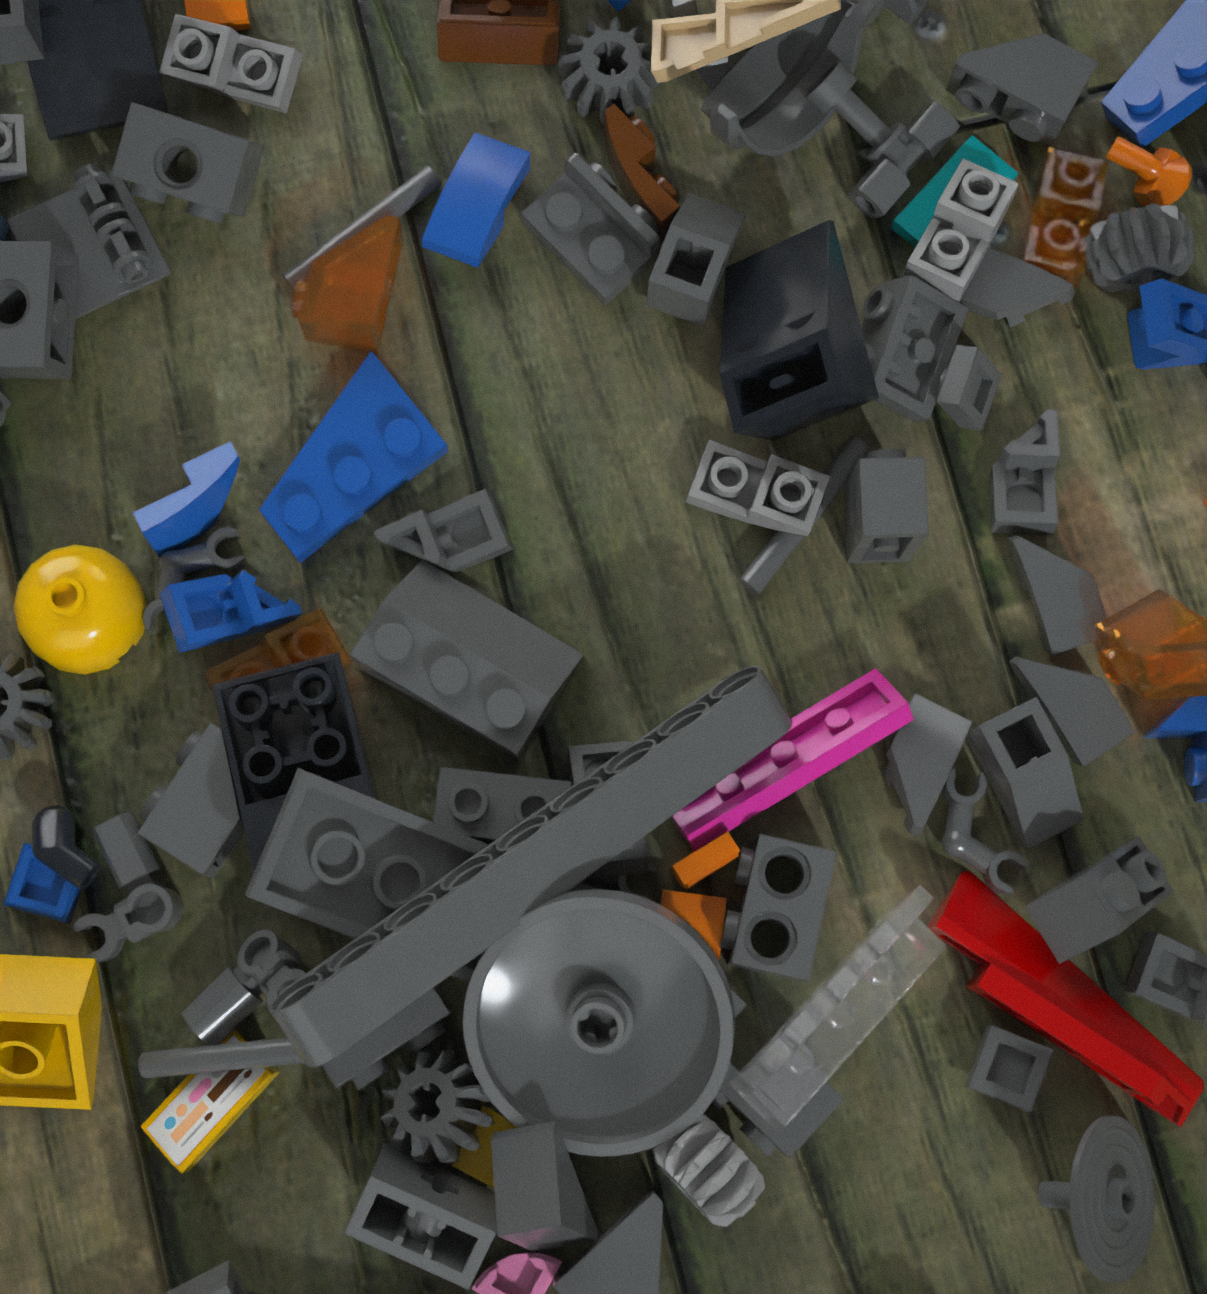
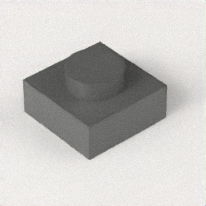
[936,345,1002,431]
[964,1025,1053,1112]

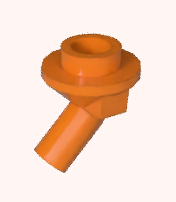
[1105,136,1192,207]

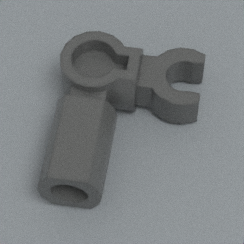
[73,811,183,962]
[181,929,306,1045]

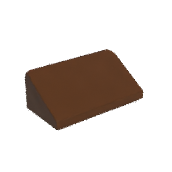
[437,0,561,65]

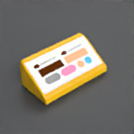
[140,1029,280,1174]

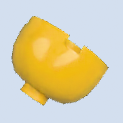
[13,545,147,675]

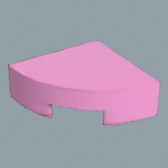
[471,1251,562,1294]

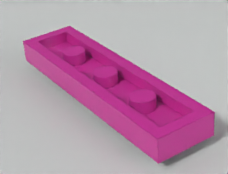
[670,668,914,852]

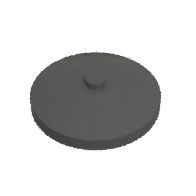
[463,889,735,1157]

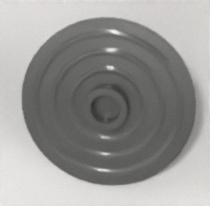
[1038,1116,1155,1283]

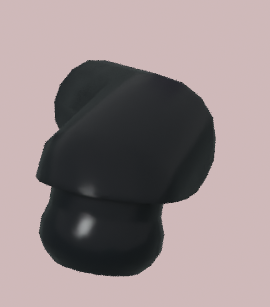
[32,805,101,890]

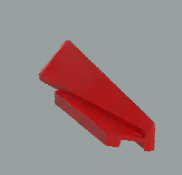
[925,870,1204,1127]

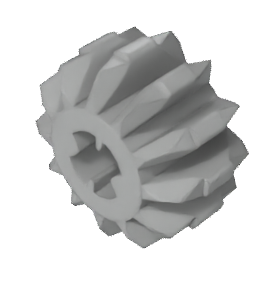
[653,1113,765,1227]

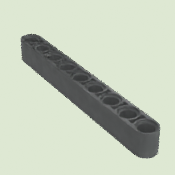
[269,665,793,1068]

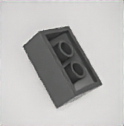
[350,560,584,764]

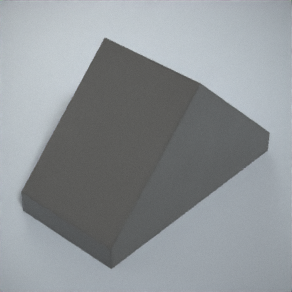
[491,1121,599,1252]
[553,1188,663,1294]

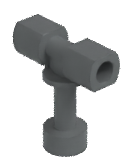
[805,60,960,220]

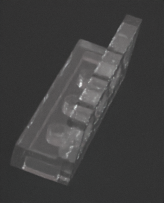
[729,885,947,1133]

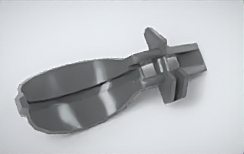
[700,0,928,157]

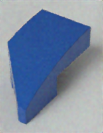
[133,441,240,558]
[160,570,303,653]

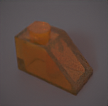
[292,215,404,354]
[1094,589,1207,700]

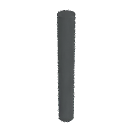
[282,165,442,294]
[739,436,871,595]
[138,1037,304,1078]

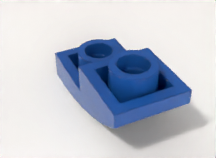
[422,132,531,268]

